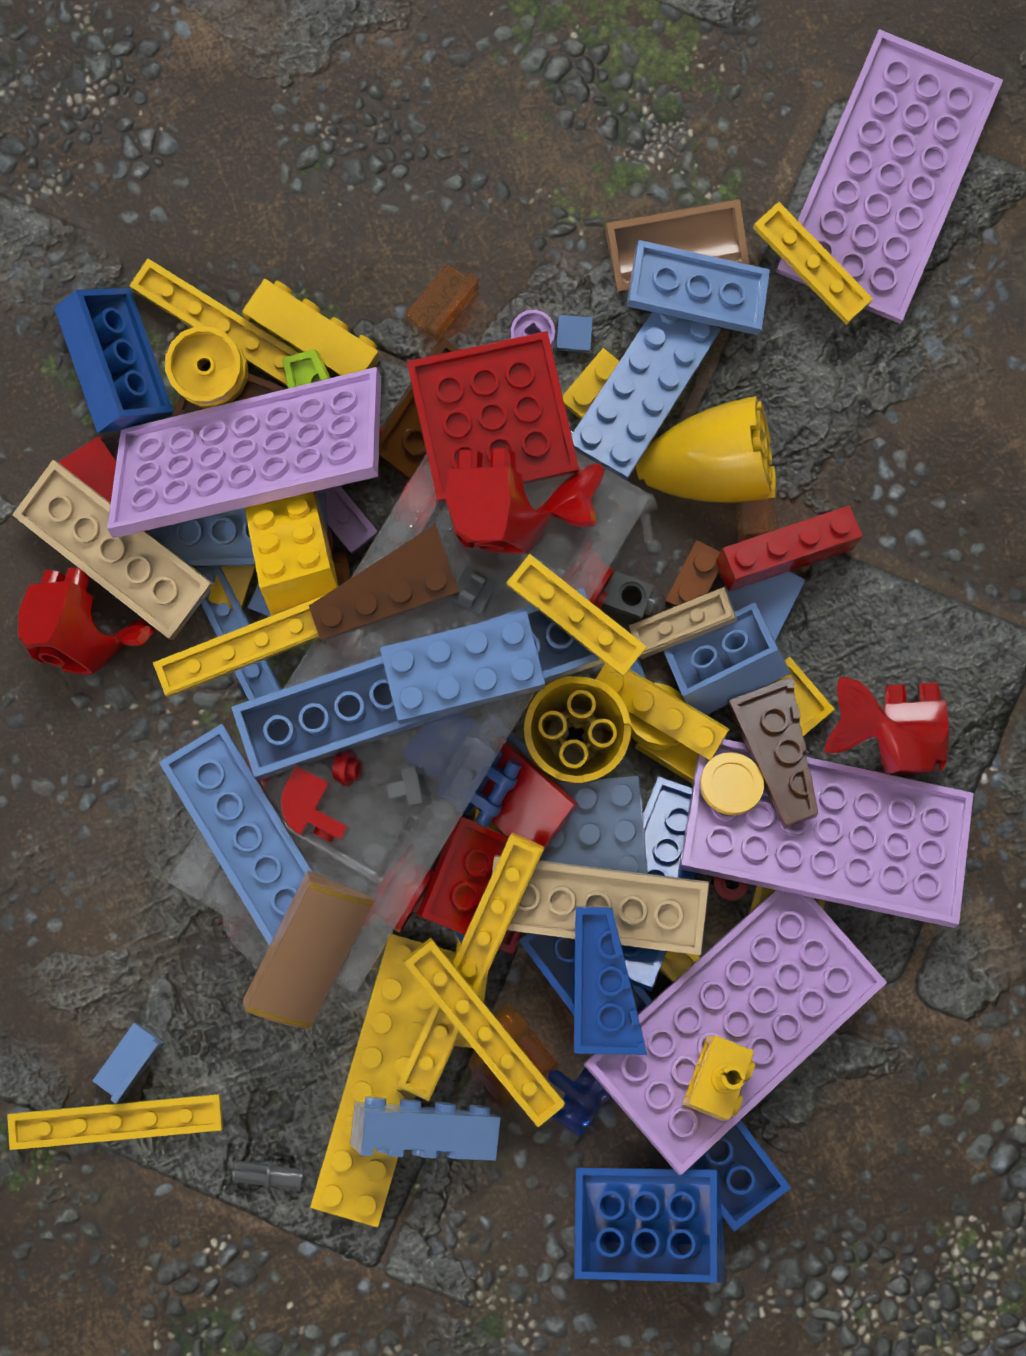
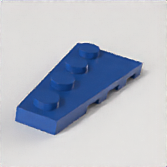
[574,906,647,1055]

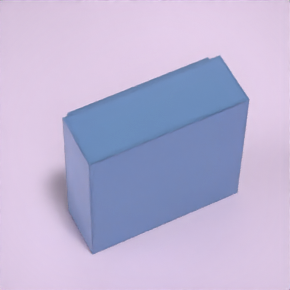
[556,315,593,353]

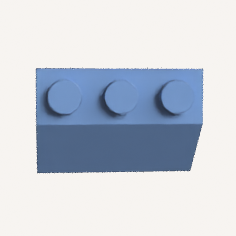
[664,602,790,715]

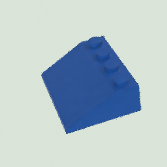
[574,1168,725,1283]

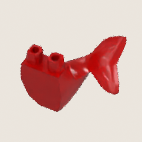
[446,448,604,554]
[18,567,156,675]
[824,676,950,775]

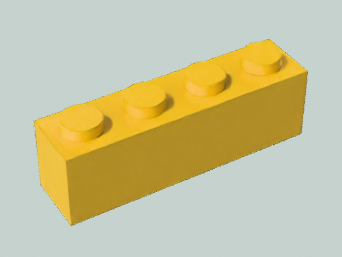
[242,278,380,377]

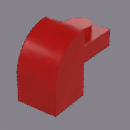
[281,766,350,843]

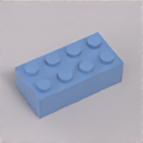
[380,611,545,725]

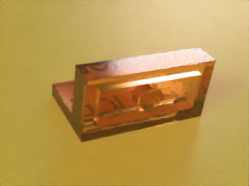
[405,263,479,340]

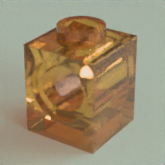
[736,497,778,542]

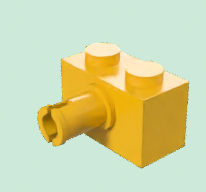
[682,1035,755,1121]

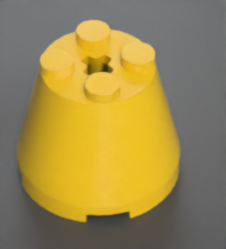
[524,676,631,783]

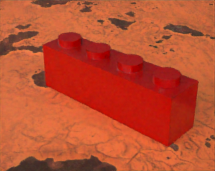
[716,505,863,592]

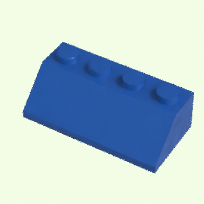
[54,288,173,433]

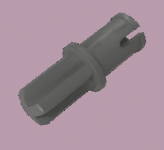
[232,1160,304,1192]

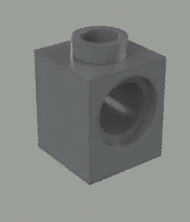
[602,571,657,621]

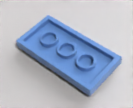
[627,240,770,335]

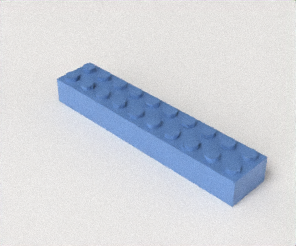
[231,588,604,780]

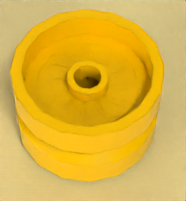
[165,326,248,408]

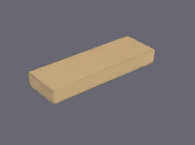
[629,587,737,659]

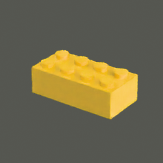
[245,491,338,616]

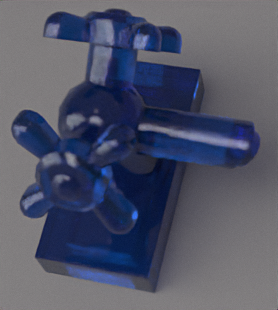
[548,1067,611,1137]

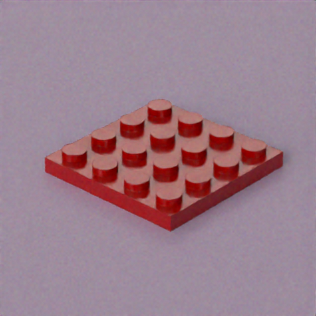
[407,331,579,503]

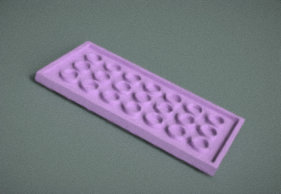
[776,29,1003,324]
[107,367,381,538]
[679,739,974,928]
[583,890,887,1175]

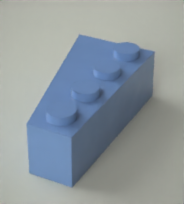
[350,1096,500,1161]

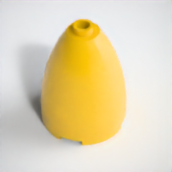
[636,396,776,503]

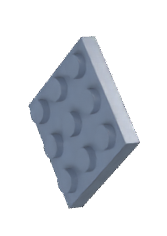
[539,776,648,874]

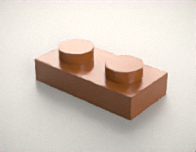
[665,540,720,607]

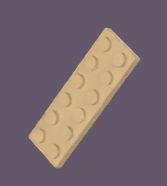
[13,460,215,640]
[492,855,710,955]

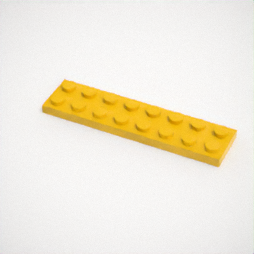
[310,933,456,1227]

